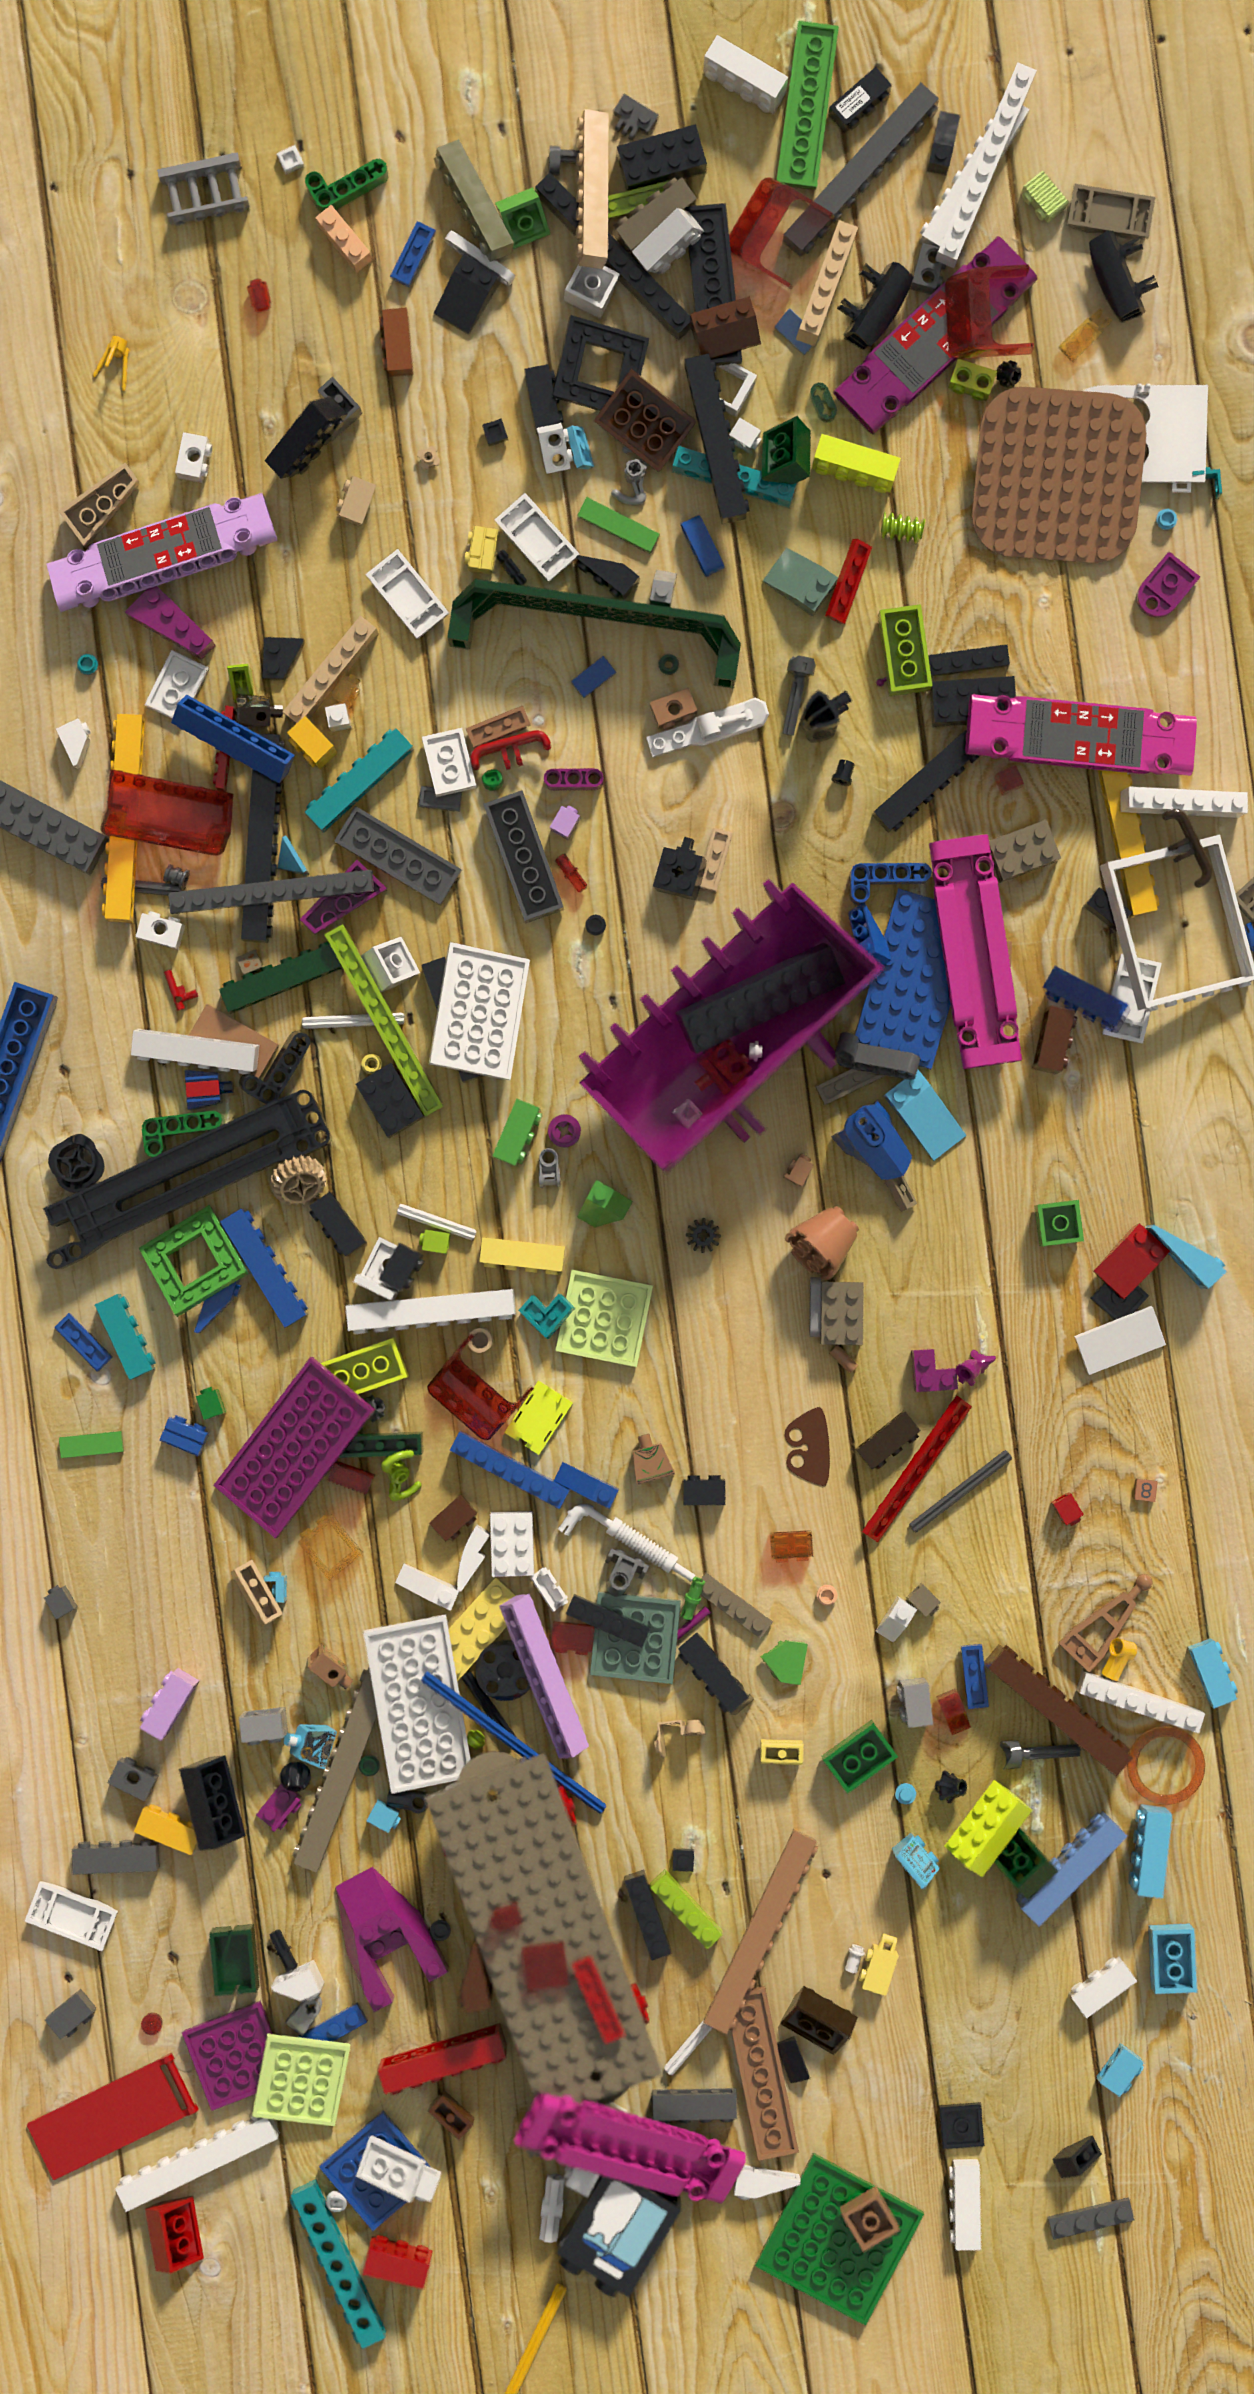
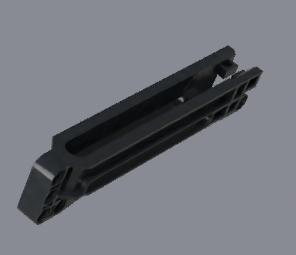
[43,1090,332,1269]

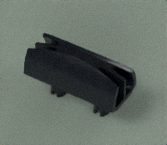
[1089,230,1159,323]
[837,262,914,350]
[798,690,852,743]

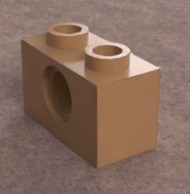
[650,688,697,730]

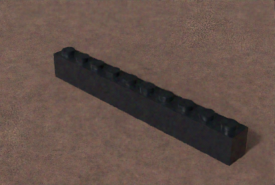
[535,173,691,341]
[241,733,285,943]

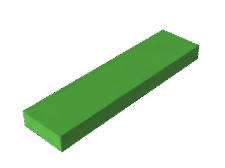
[577,497,660,554]

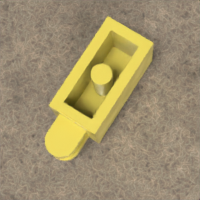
[859,1933,898,1996]

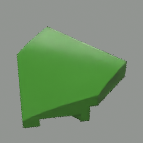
[760,1640,808,1685]

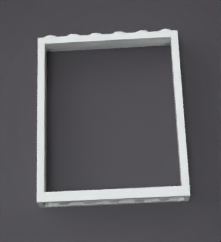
[1100,835,1254,1013]

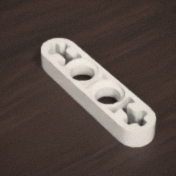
[444,231,515,286]

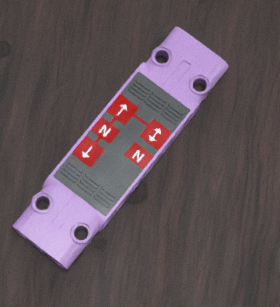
[47,493,278,612]

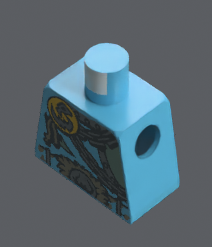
[284,1724,337,1769]

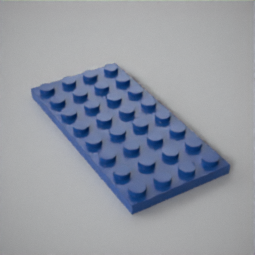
[855,888,951,1070]

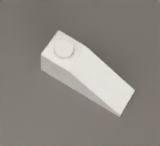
[395,1564,459,1611]
[734,2165,800,2200]

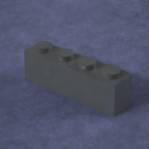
[72,1839,160,1875]
[653,2088,737,2124]

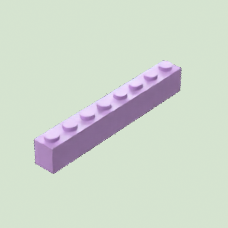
[499,1594,589,1759]

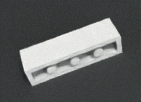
[949,2159,981,2250]

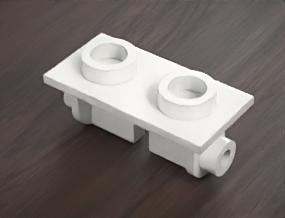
[530,1567,568,1612]

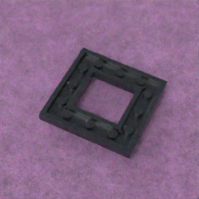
[552,315,649,411]

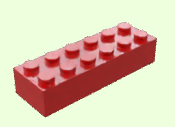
[378,2023,507,2095]

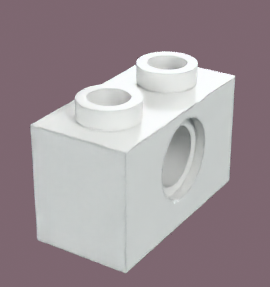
[175,432,212,483]
[136,911,185,950]

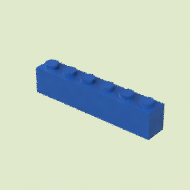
[171,695,295,783]
[220,1209,308,1328]
[450,1431,570,1509]

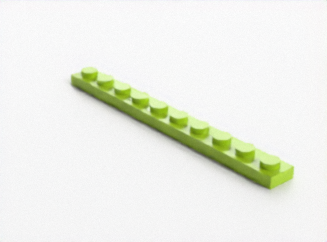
[324,924,444,1117]

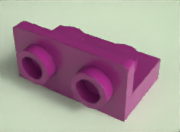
[256,1784,302,1832]

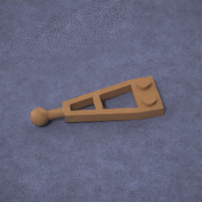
[1058,1574,1153,1673]

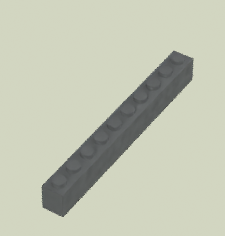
[783,82,939,257]

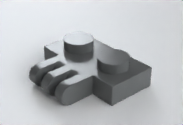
[613,94,659,140]

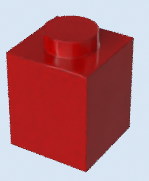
[1051,1492,1084,1526]

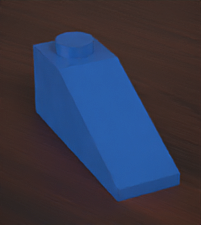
[194,1280,241,1333]
[554,1462,619,1509]

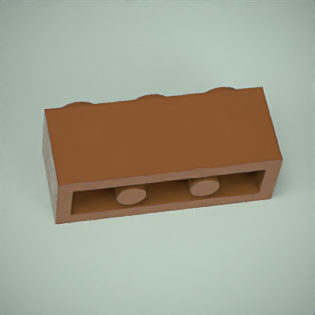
[379,307,414,377]

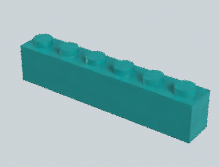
[305,728,414,833]

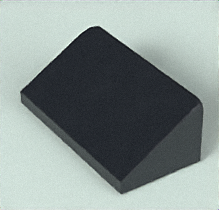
[777,2036,811,2083]

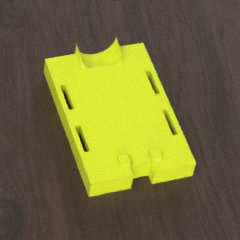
[504,1380,573,1455]

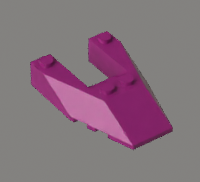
[336,1866,449,2012]

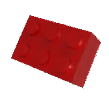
[363,2235,433,2289]

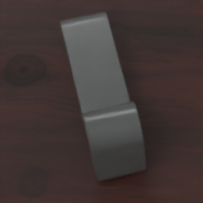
[835,1032,920,1080]

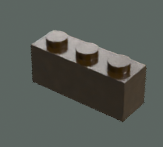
[855,1410,921,1470]

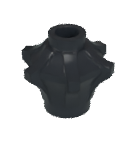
[935,1771,967,1803]

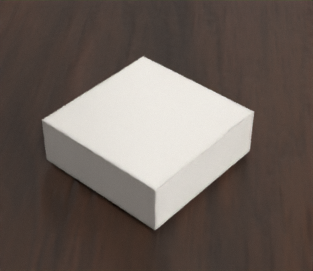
[277,145,304,174]

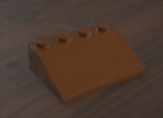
[593,368,697,472]
[458,1936,494,2014]

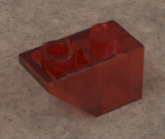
[936,1689,971,1735]

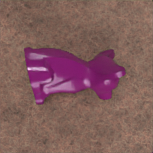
[956,1350,996,1386]

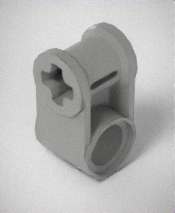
[539,1148,560,1188]
[285,1996,322,2036]

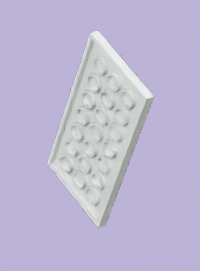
[363,1615,470,1794]

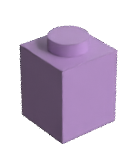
[550,805,580,840]

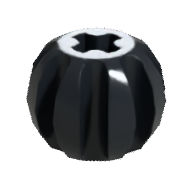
[280,1762,311,1792]

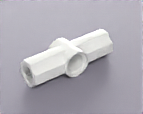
[539,2174,565,2243]

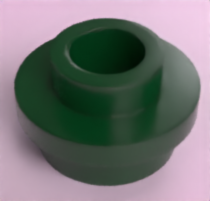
[659,654,679,675]

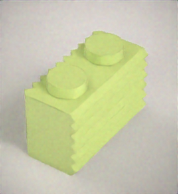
[1022,171,1069,223]

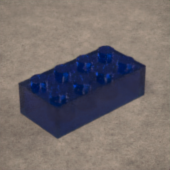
[1043,966,1131,1033]

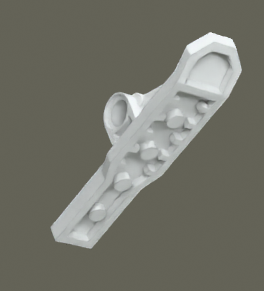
[646,698,769,758]

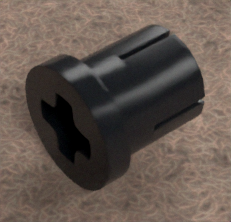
[831,759,855,786]

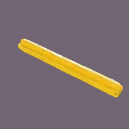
[504,2283,566,2394]

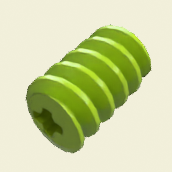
[881,511,925,544]

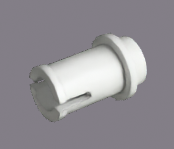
[844,1944,865,1973]

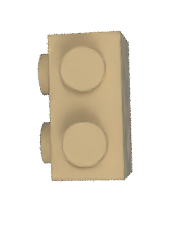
[335,476,376,526]

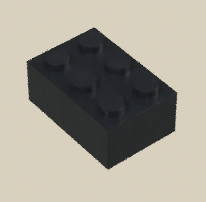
[356,1063,424,1139]

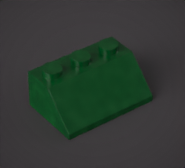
[762,416,811,485]

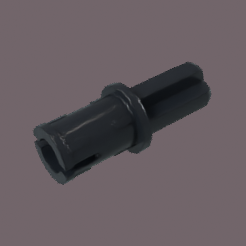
[270,1929,298,1972]

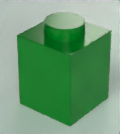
[196,1387,226,1420]

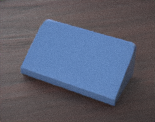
[775,308,819,355]

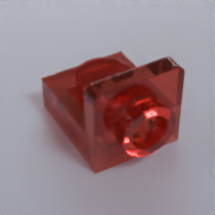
[490,1902,524,1934]

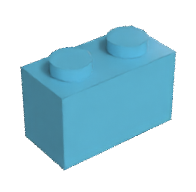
[1096,2043,1144,2097]

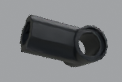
[387,1789,428,1813]

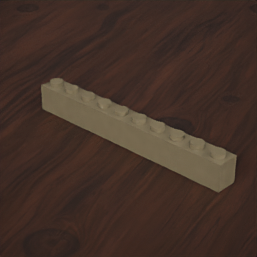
[292,1668,377,1873]

